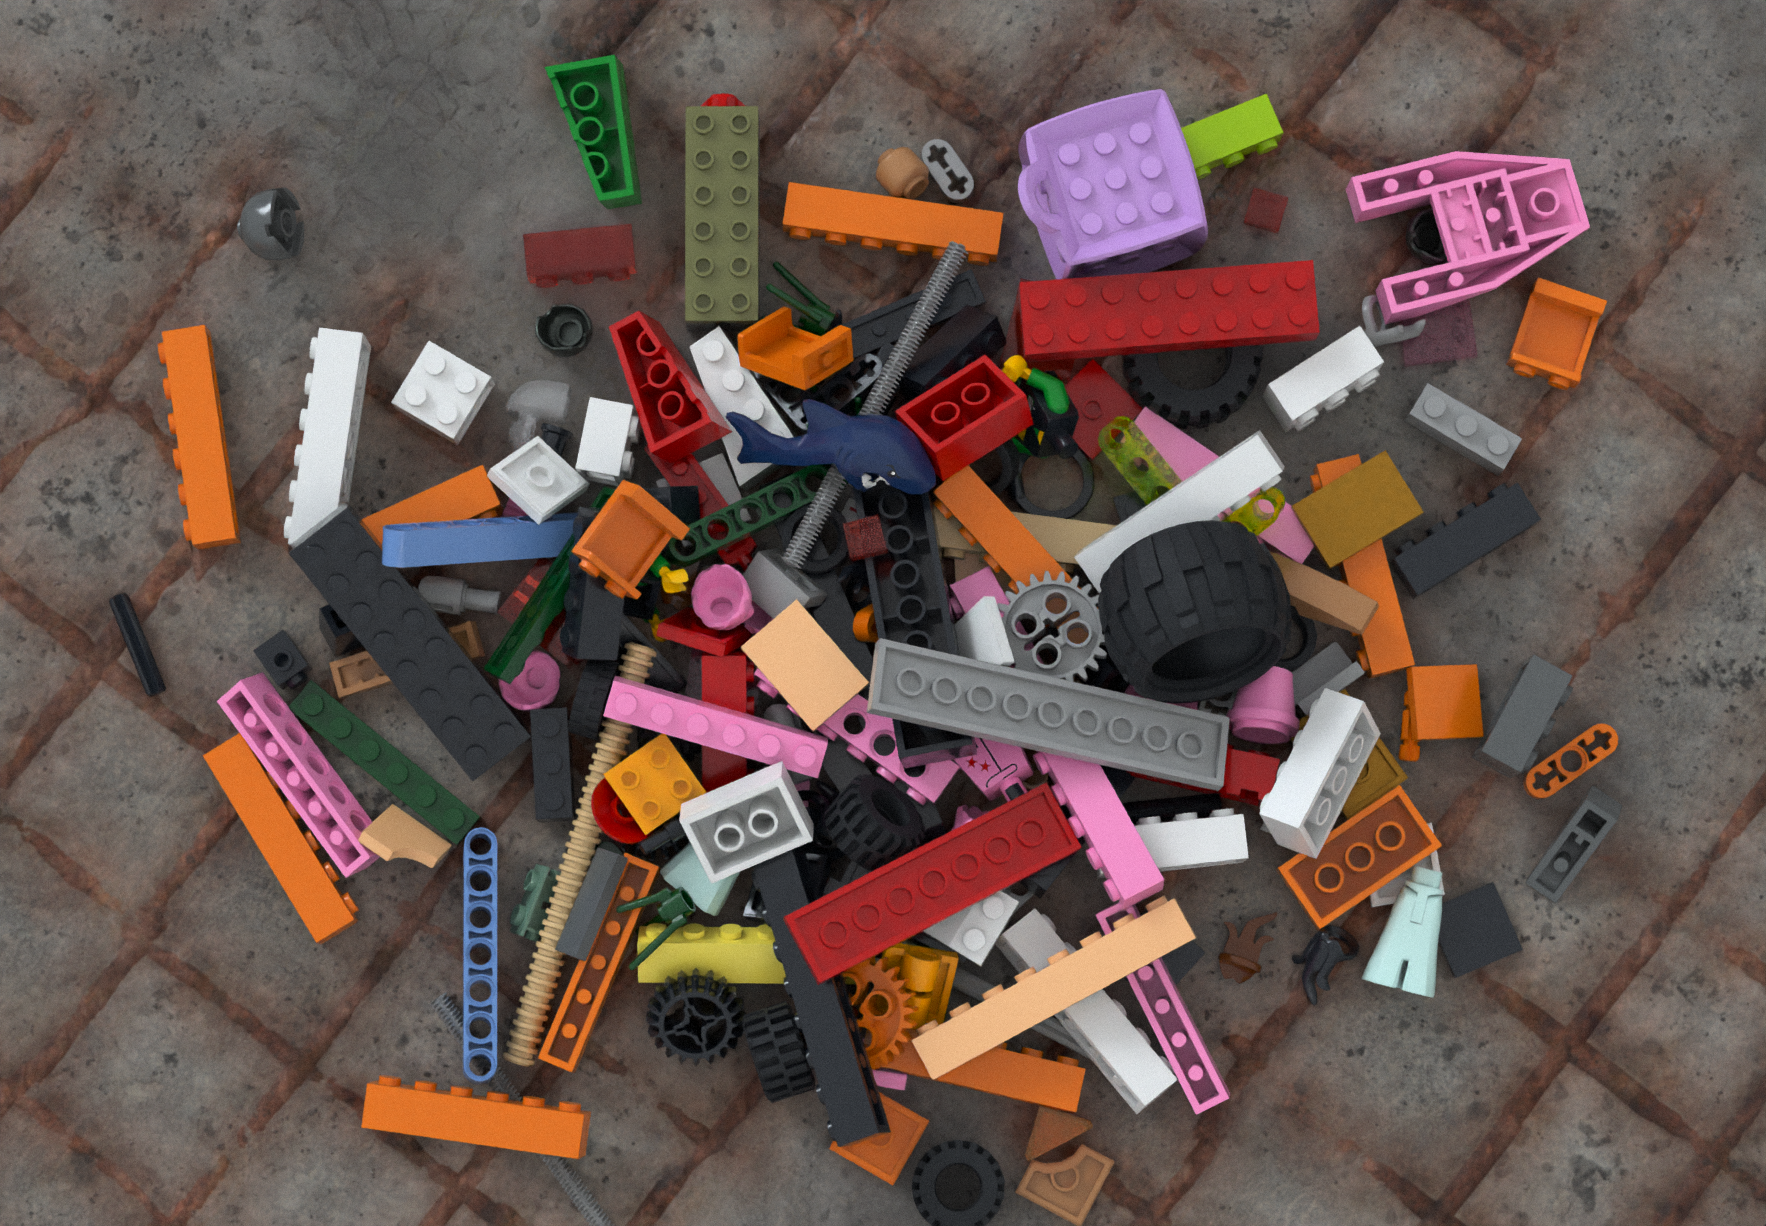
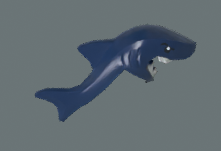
[726,399,936,494]

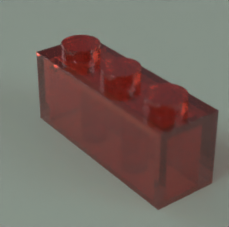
[523,224,637,288]

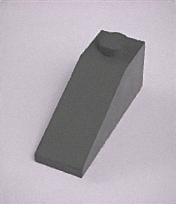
[1525,785,1623,903]

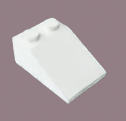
[923,891,1019,967]

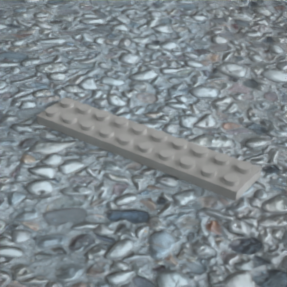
[867,638,1230,791]

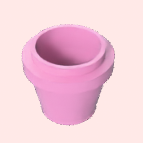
[1226,666,1300,744]

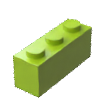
[1181,94,1283,180]

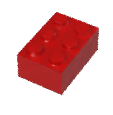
[895,355,1033,481]

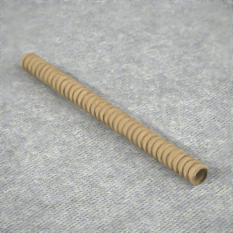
[502,642,657,1067]

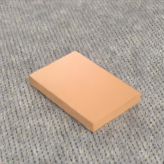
[741,599,869,732]

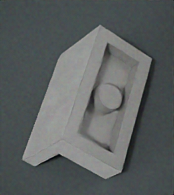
[742,548,828,619]
[1292,642,1365,718]

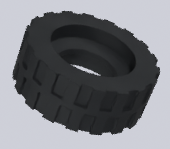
[568,659,620,740]

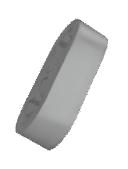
[921,139,974,203]

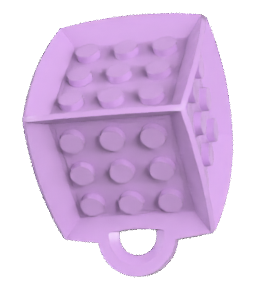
[1018,89,1208,279]

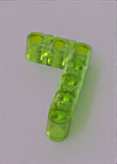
[1098,416,1285,536]

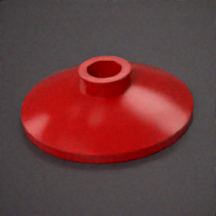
[591,778,655,844]

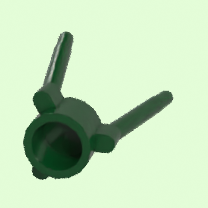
[760,261,835,336]
[616,886,696,970]

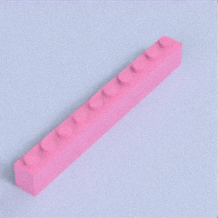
[950,566,1164,910]

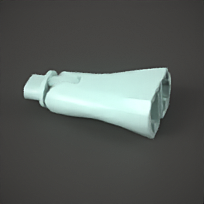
[660,842,741,916]
[1362,866,1443,998]

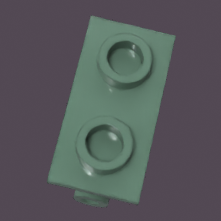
[510,864,561,942]

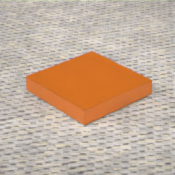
[1406,664,1484,741]
[829,1092,929,1185]

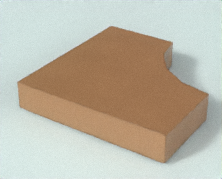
[1015,1144,1115,1226]

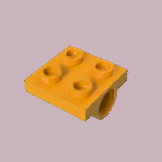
[603,733,707,835]
[876,943,959,1029]

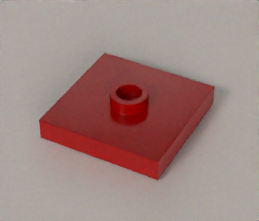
[1065,359,1143,461]
[656,607,751,657]

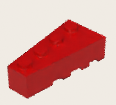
[609,311,732,463]
[702,644,755,793]
[1125,744,1280,807]

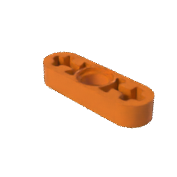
[1523,723,1618,799]

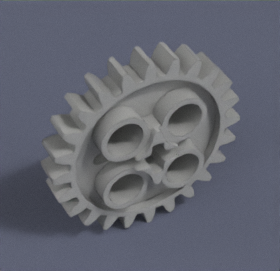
[997,571,1107,682]

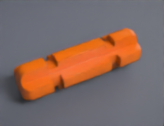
[1399,690,1420,762]

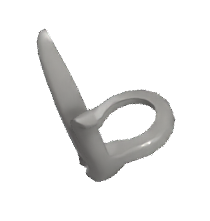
[1362,295,1426,347]

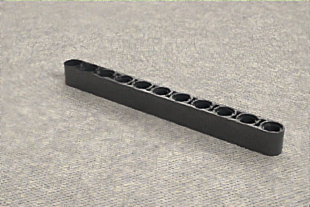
[759,472,947,849]

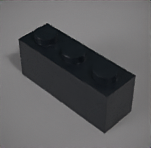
[897,304,1007,401]
[530,707,576,823]

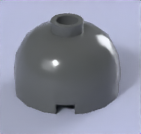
[237,187,304,260]

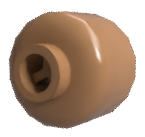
[876,147,929,200]

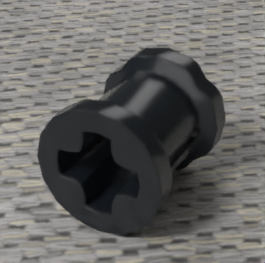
[541,423,573,457]

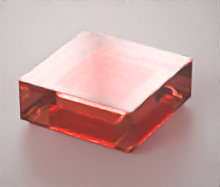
[1243,188,1288,234]
[843,515,888,561]

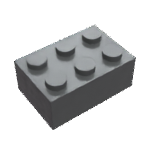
[1472,654,1573,779]

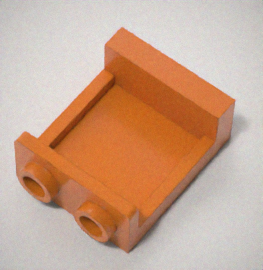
[1506,277,1607,390]
[737,306,854,391]
[571,480,690,600]

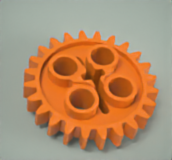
[842,956,919,1070]

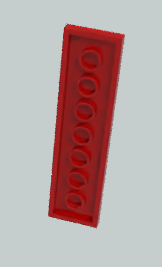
[783,782,1082,985]

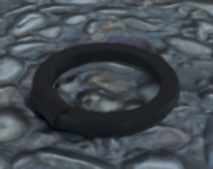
[1009,448,1094,519]

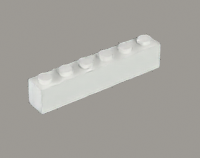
[1074,430,1285,593]
[995,908,1178,1114]

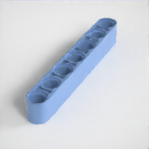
[382,512,578,568]
[463,827,497,1085]

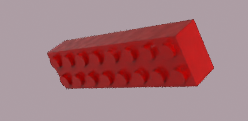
[1018,260,1320,362]

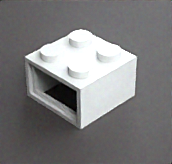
[391,341,495,446]
[576,397,642,486]

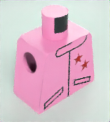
[953,737,1033,802]

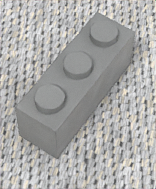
[1405,383,1522,476]

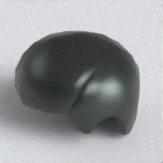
[1405,209,1448,264]
[535,304,593,358]

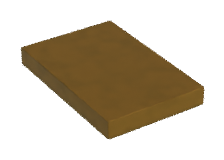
[1291,450,1424,569]
[1290,689,1408,820]

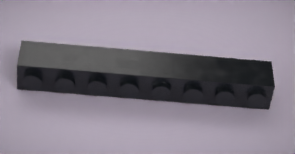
[751,847,891,1147]

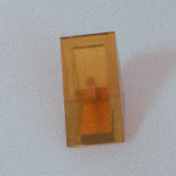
[1024,1105,1093,1162]

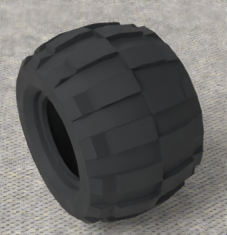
[1098,520,1292,704]

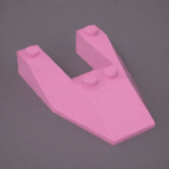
[1346,151,1590,325]

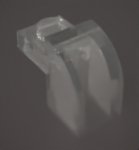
[506,380,572,451]

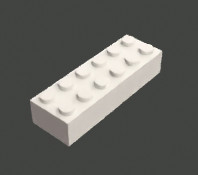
[284,328,371,545]

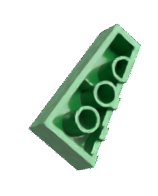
[545,55,642,210]

